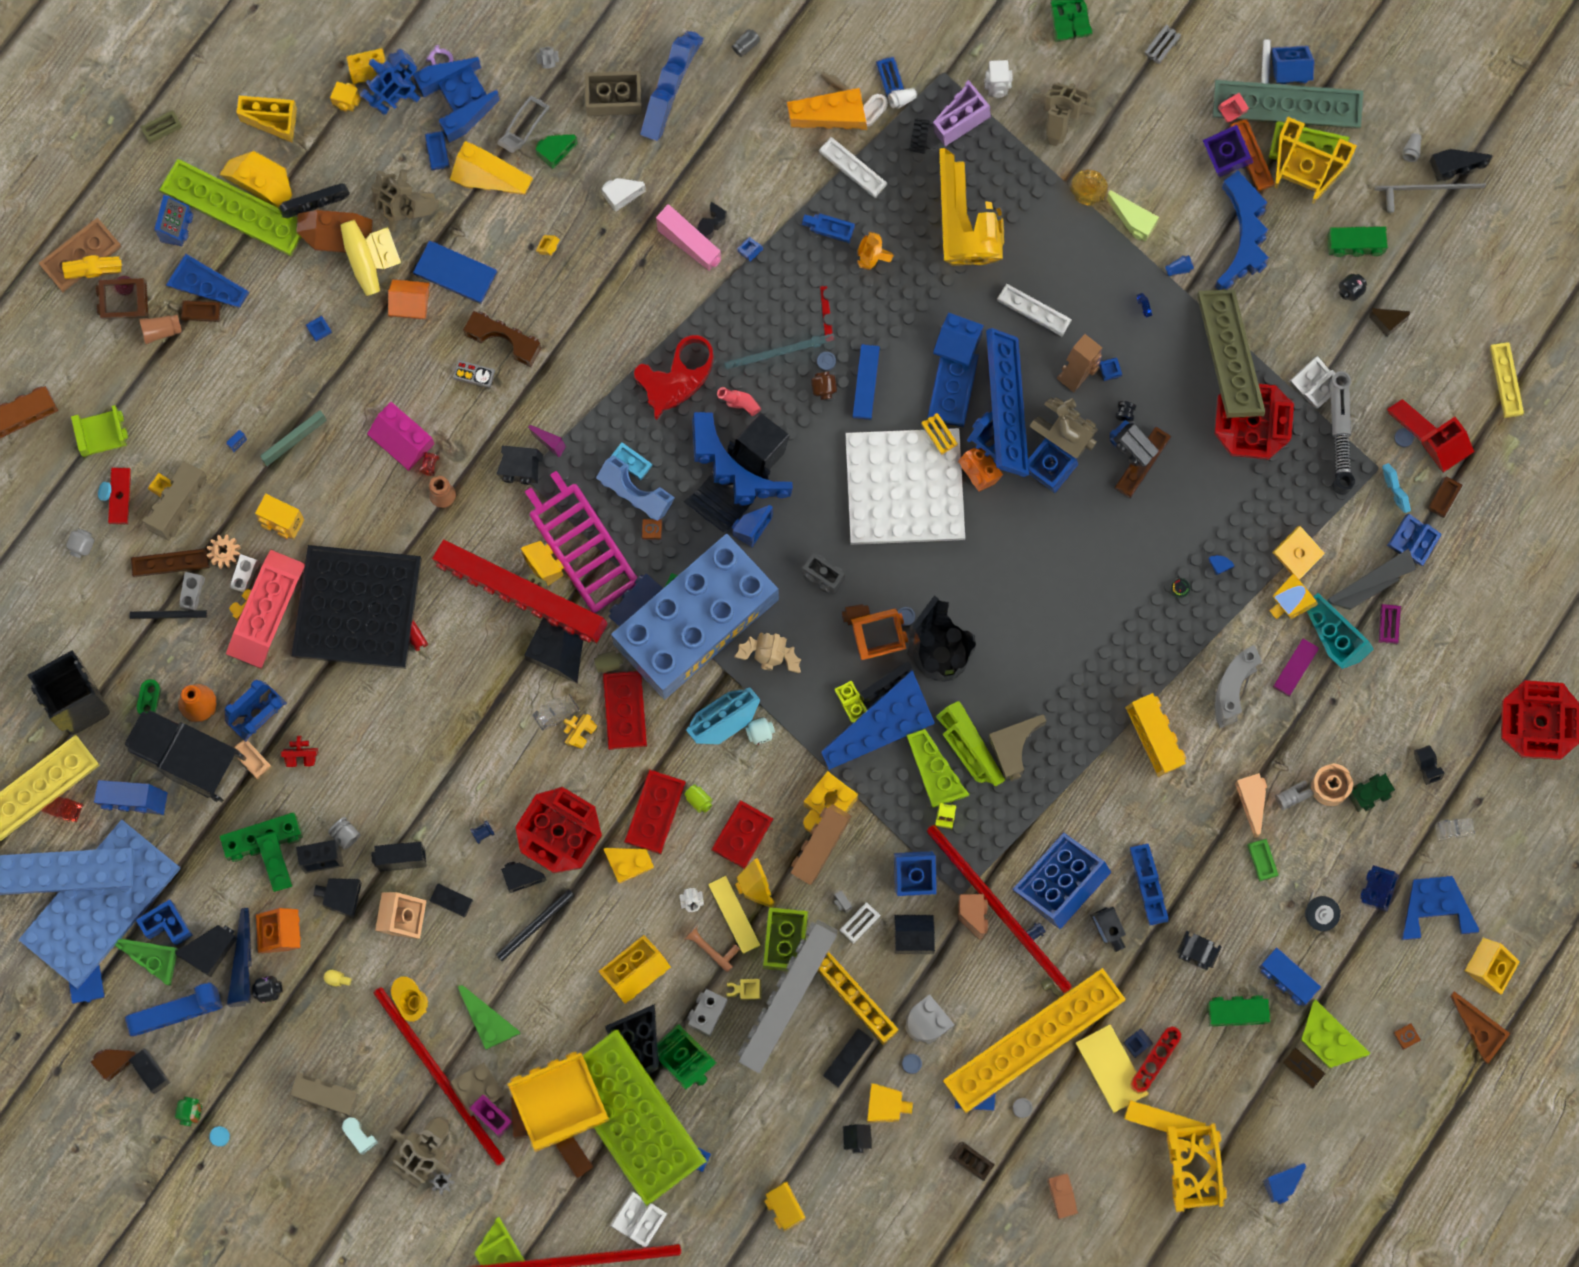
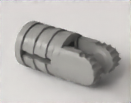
[1275,781,1314,811]

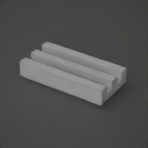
[1145,24,1181,64]

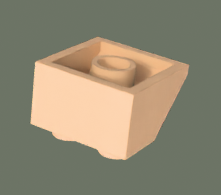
[375,892,426,939]

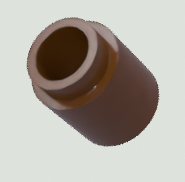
[842,604,870,626]

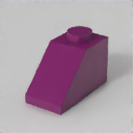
[469,1094,512,1138]

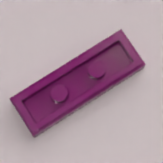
[1273,638,1319,697]

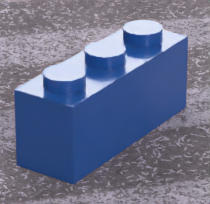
[1259,948,1321,1007]

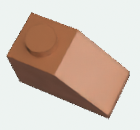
[1047,1173,1078,1219]

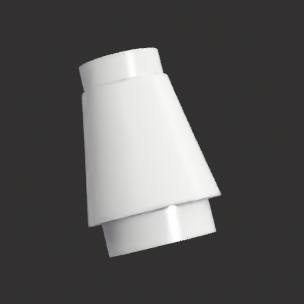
[888,88,917,109]

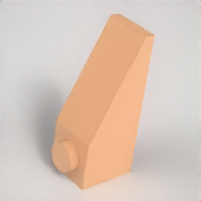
[1235,773,1267,838]

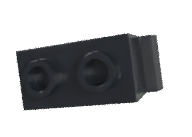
[496,445,543,485]

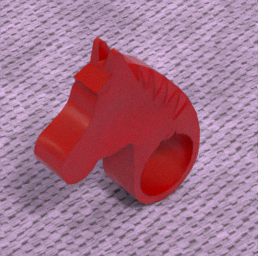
[634,335,714,420]

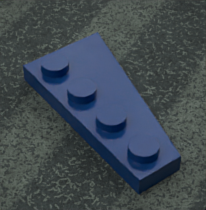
[166,254,249,308]

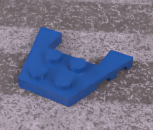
[1402,876,1479,940]

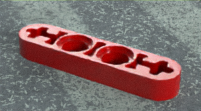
[1131,1027,1181,1093]

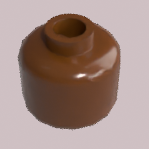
[811,372,837,400]

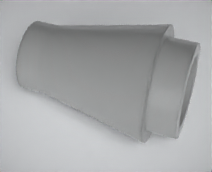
[1402,133,1422,162]

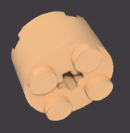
[1311,764,1353,806]

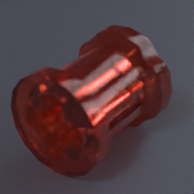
[418,452,440,476]

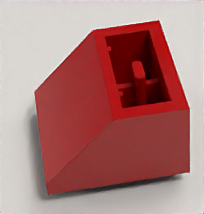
[1421,416,1474,473]

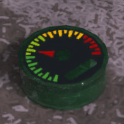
[1171,578,1190,598]

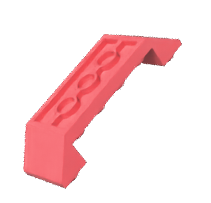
[226,550,305,669]

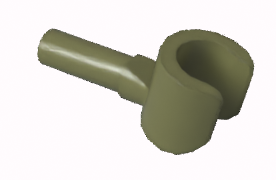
[1040,978,1063,998]

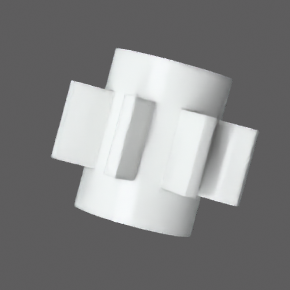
[680,888,704,912]

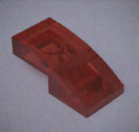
[42,796,84,823]

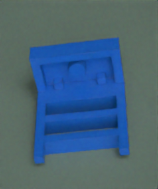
[967,411,996,463]

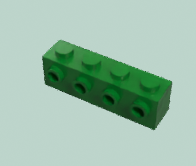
[219,812,303,862]

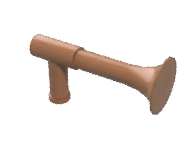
[684,925,740,972]

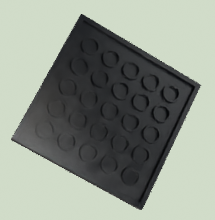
[291,545,422,669]

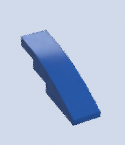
[1130,843,1169,926]

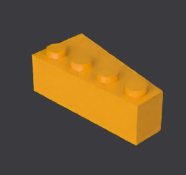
[787,88,867,130]

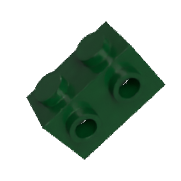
[1349,773,1395,812]

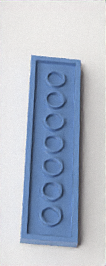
[0,848,134,895]

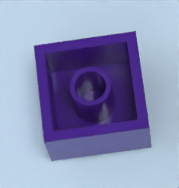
[1203,125,1254,178]

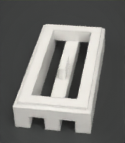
[839,902,881,944]

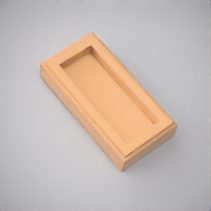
[234,740,271,779]

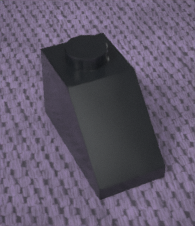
[501,861,547,894]

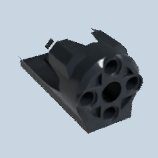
[907,595,976,682]

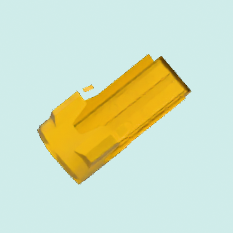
[939,148,1004,266]

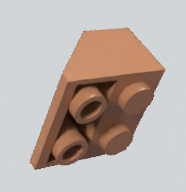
[958,894,988,939]

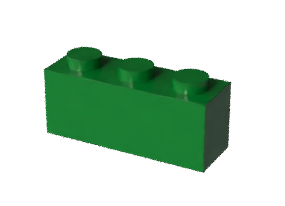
[1327,226,1388,257]
[1207,995,1270,1027]

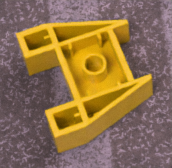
[1275,117,1357,204]

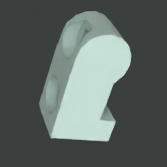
[342,1118,378,1155]

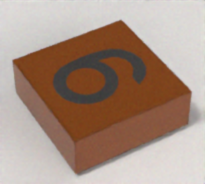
[642,519,662,540]
[1393,1023,1421,1050]

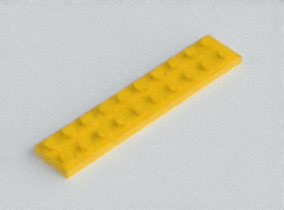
[943,968,1126,1114]

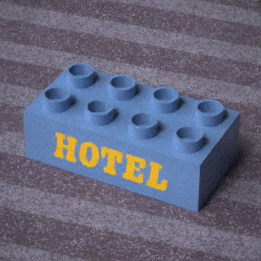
[611,533,779,700]

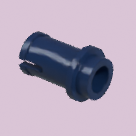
[1026,922,1046,940]

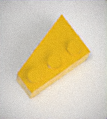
[236,95,297,143]

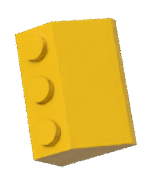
[598,935,671,1004]

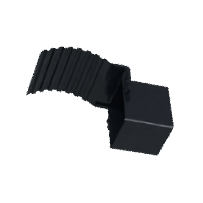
[683,413,790,532]

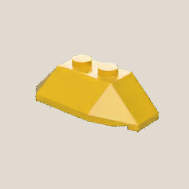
[219,151,292,208]

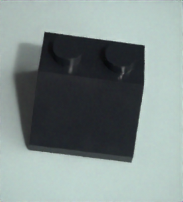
[894,915,935,954]

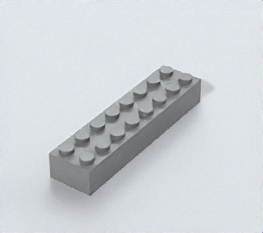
[738,919,838,1073]

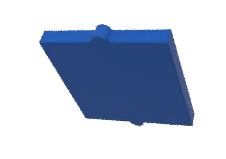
[69,964,105,1004]

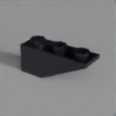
[1429,149,1493,181]

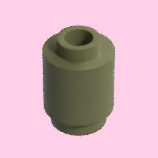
[594,650,623,673]

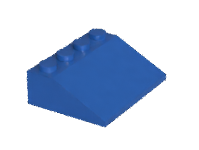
[1013,833,1111,929]

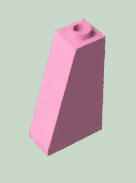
[656,204,721,270]

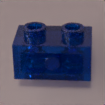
[1360,865,1399,912]

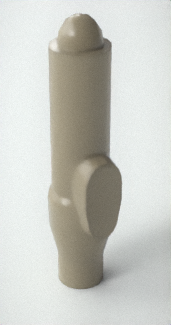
[820,71,851,91]

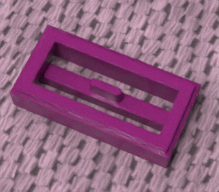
[1378,604,1401,644]

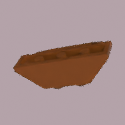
[297,210,373,253]

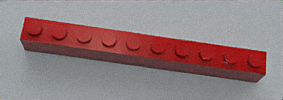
[432,539,608,644]

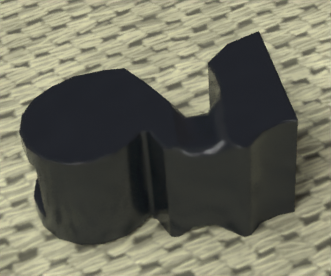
[698,202,727,240]
[1414,745,1445,785]

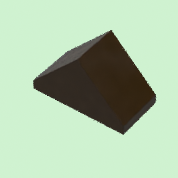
[1369,308,1410,337]

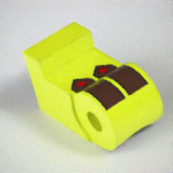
[935,803,956,829]

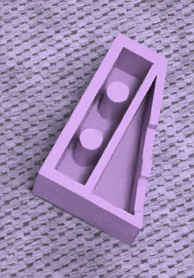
[933,80,991,146]

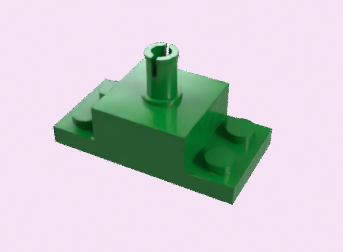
[657,1024,716,1090]

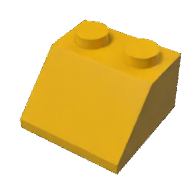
[521,541,564,586]
[1465,938,1520,995]
[764,1182,806,1231]

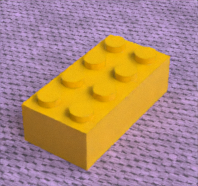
[1125,693,1186,777]

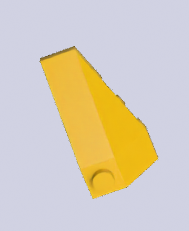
[450,141,533,195]
[735,858,774,907]

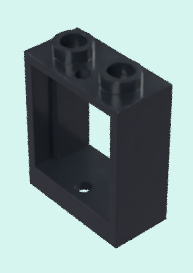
[296,840,344,874]

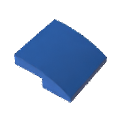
[1387,514,1442,566]

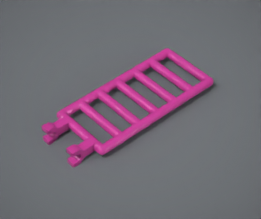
[525,471,637,613]

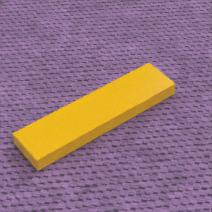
[1124,1100,1206,1142]

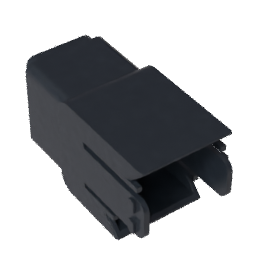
[27,650,110,735]
[125,710,247,803]

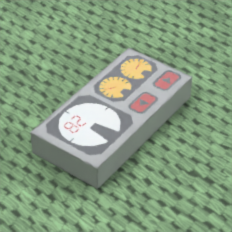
[453,360,495,389]

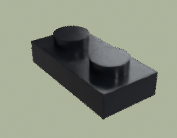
[429,883,474,918]

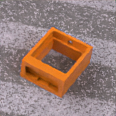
[851,608,908,660]

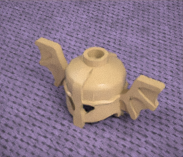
[734,633,801,673]

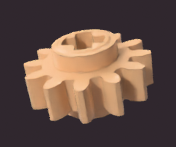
[207,534,241,569]

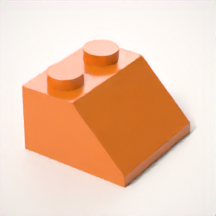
[256,908,301,953]

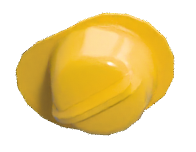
[391,976,428,1022]

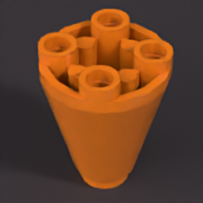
[178,684,217,722]

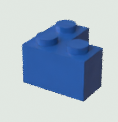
[136,899,193,946]

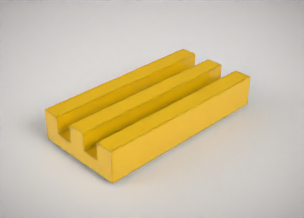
[921,413,958,455]

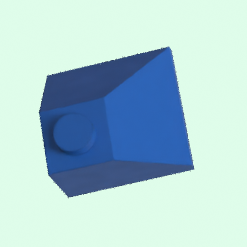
[732,505,773,547]
[1263,1163,1306,1205]

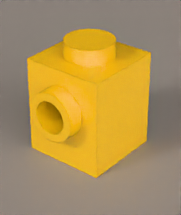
[330,81,361,111]

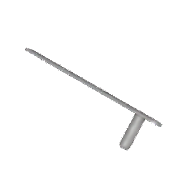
[1374,184,1486,213]

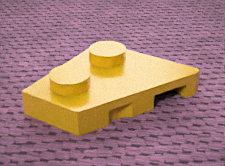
[604,848,654,884]

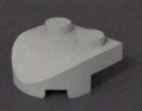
[905,994,954,1044]

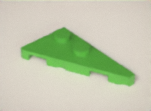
[115,939,178,986]
[458,985,520,1050]

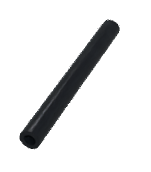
[496,889,575,961]

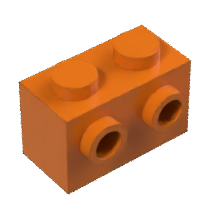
[958,447,1003,492]

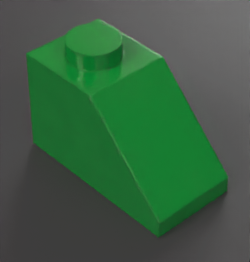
[535,134,578,169]

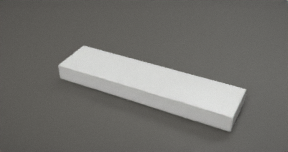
[819,137,887,198]
[997,283,1072,337]

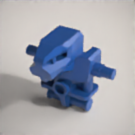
[360,49,420,115]

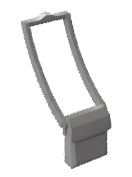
[497,96,550,153]

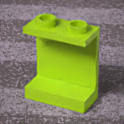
[71,405,128,457]

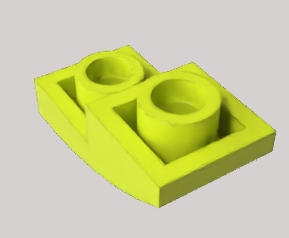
[834,680,867,723]

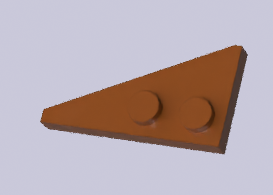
[1450,991,1510,1064]

